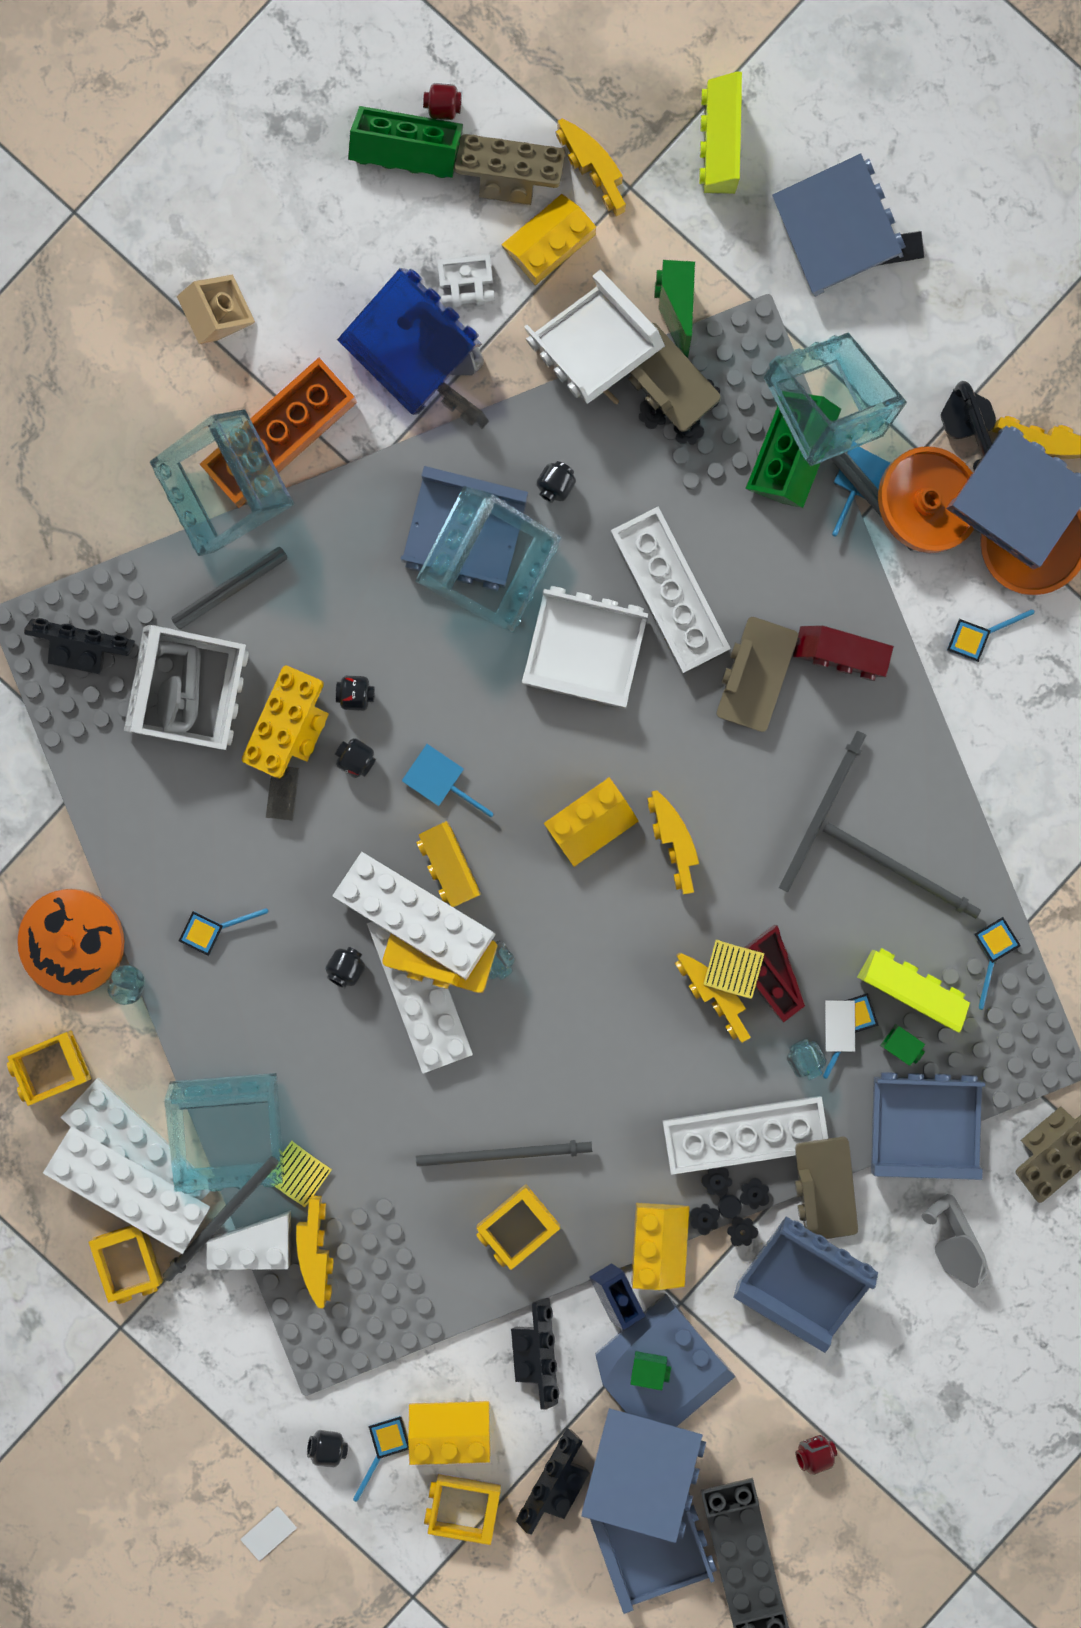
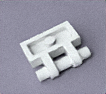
[437,254,495,308]

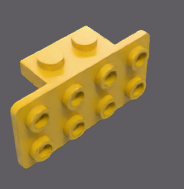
[242,665,329,778]
[382,933,497,993]

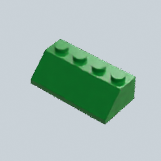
[348,106,463,178]
[745,390,841,508]

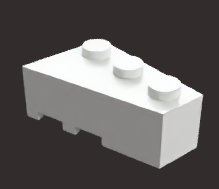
[207,1210,291,1270]

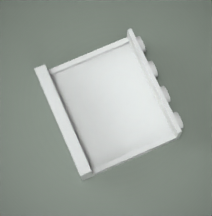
[524,270,665,404]
[522,586,648,709]

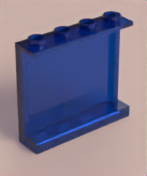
[337,268,482,415]

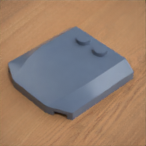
[595,1293,736,1427]

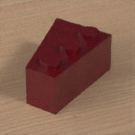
[793,625,894,681]
[744,924,805,1023]

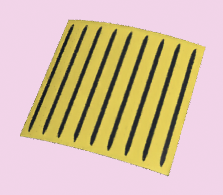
[704,940,764,999]
[265,1141,332,1207]

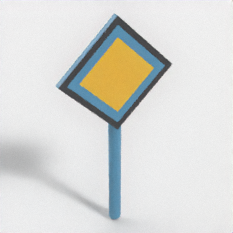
[947,609,1035,662]
[179,908,269,956]
[974,917,1021,1010]
[823,993,879,1079]
[353,1416,409,1502]

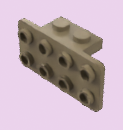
[455,134,565,205]
[628,323,721,432]
[716,617,798,732]
[1015,1106,1081,1203]
[795,1137,858,1239]

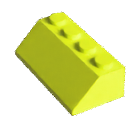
[699,72,742,194]
[857,948,970,1033]

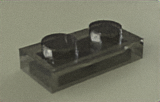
[437,382,489,429]
[266,766,300,821]

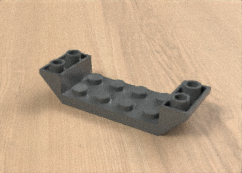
[701,1478,789,1628]

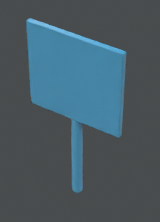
[832,443,891,537]
[402,744,494,817]

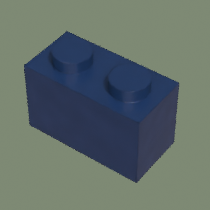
[589,1263,645,1330]

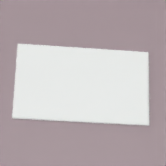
[825,1001,855,1052]
[240,1506,297,1561]

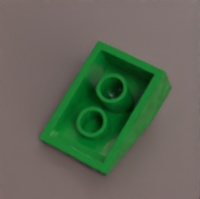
[654,260,695,358]

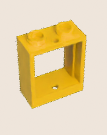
[7,1030,92,1106]
[476,1184,560,1270]
[88,1225,163,1304]
[424,1474,501,1545]

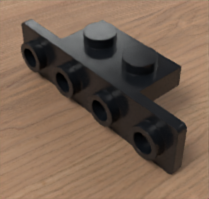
[24,618,135,674]
[511,1298,559,1410]
[516,1428,590,1535]

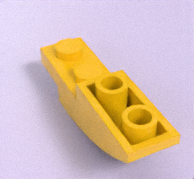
[555,118,626,216]
[992,416,1081,460]
[647,790,699,895]
[675,952,751,1043]
[296,1196,334,1309]

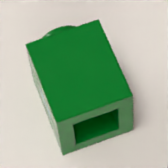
[880,1024,925,1066]
[630,1351,671,1391]

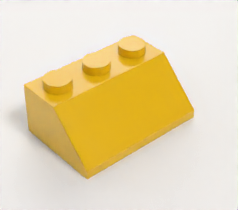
[501,194,596,286]
[543,777,639,867]
[416,821,481,907]
[631,1203,689,1290]
[408,1401,491,1465]

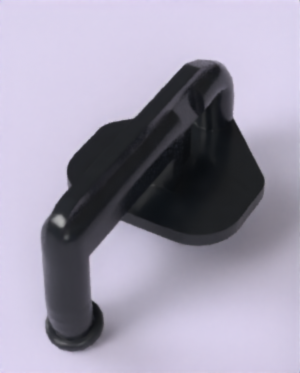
[940,381,996,470]

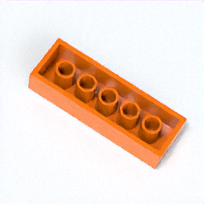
[200,357,357,508]

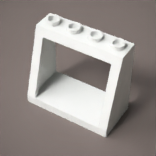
[124,625,248,750]

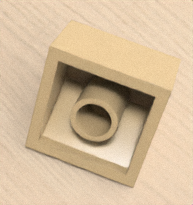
[177,275,255,344]

